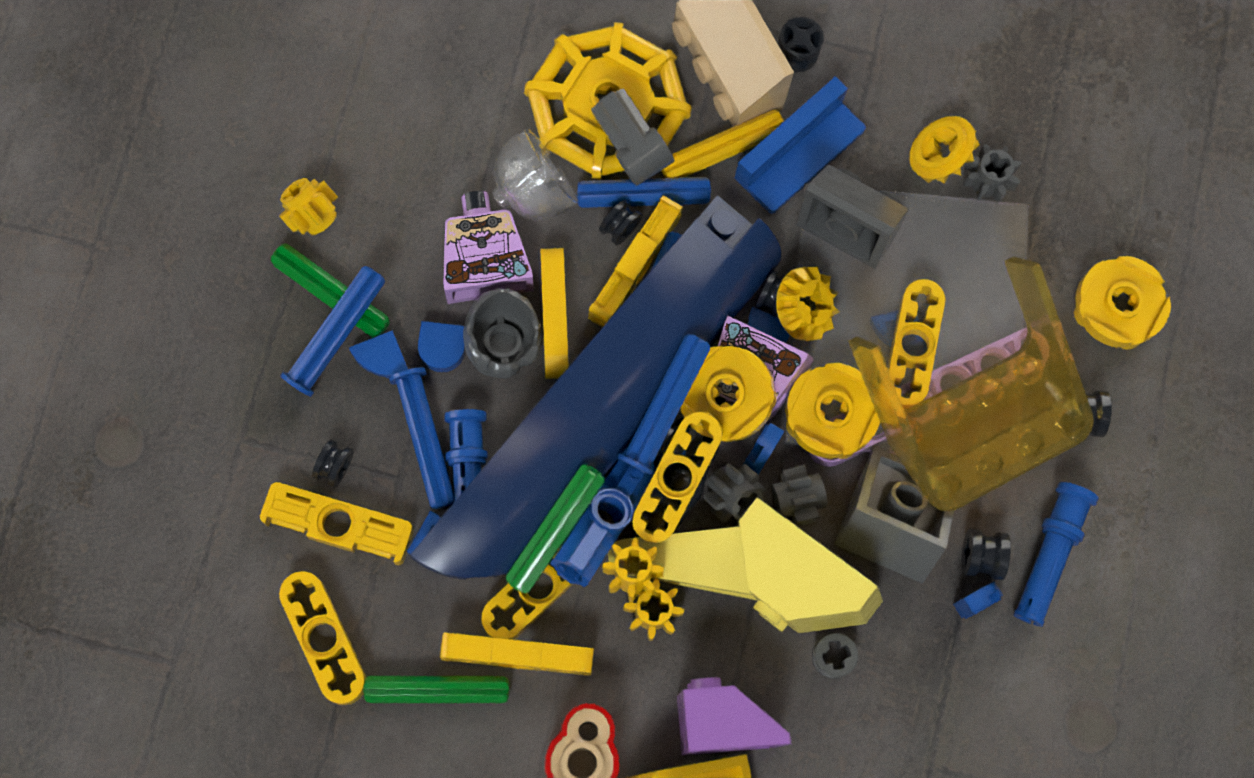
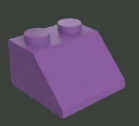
[677,678,791,755]

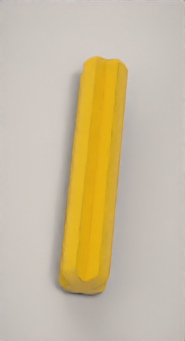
[661,110,784,178]

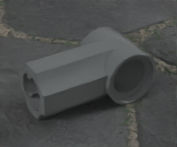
[591,88,675,186]

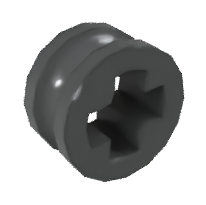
[812,633,858,679]

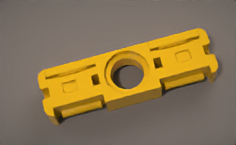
[588,195,683,327]
[260,482,414,565]
[440,633,594,676]

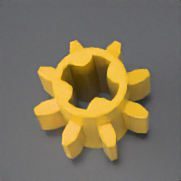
[279,178,338,235]
[603,537,664,603]
[623,578,684,641]

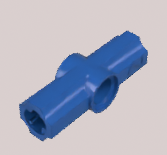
[550,449,657,587]

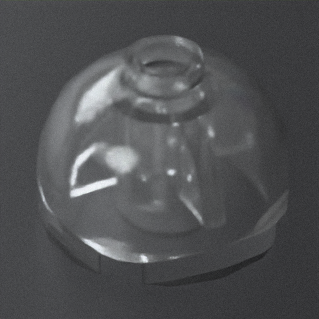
[492,128,578,222]

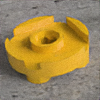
[1074,256,1171,350]
[680,346,777,442]
[785,363,882,459]

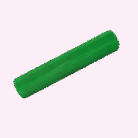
[270,243,390,338]
[506,464,605,593]
[364,676,509,703]

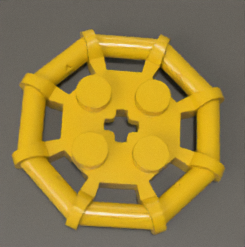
[524,22,692,180]

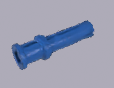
[444,409,488,502]
[1013,482,1099,627]

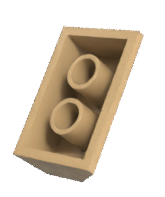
[672,0,794,127]

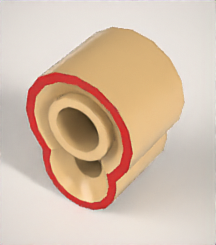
[545,704,619,778]

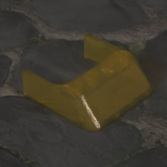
[848,256,1094,512]

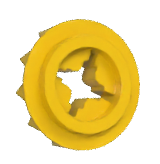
[909,116,980,184]
[776,267,840,341]

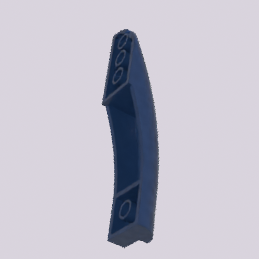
[409,195,782,580]

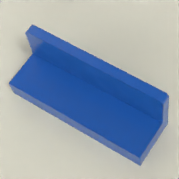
[734,76,866,214]

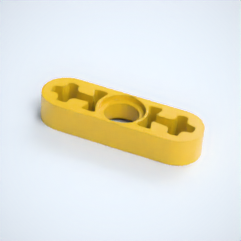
[540,248,569,379]
[883,279,945,412]
[633,412,722,543]
[481,544,573,640]
[279,571,366,705]

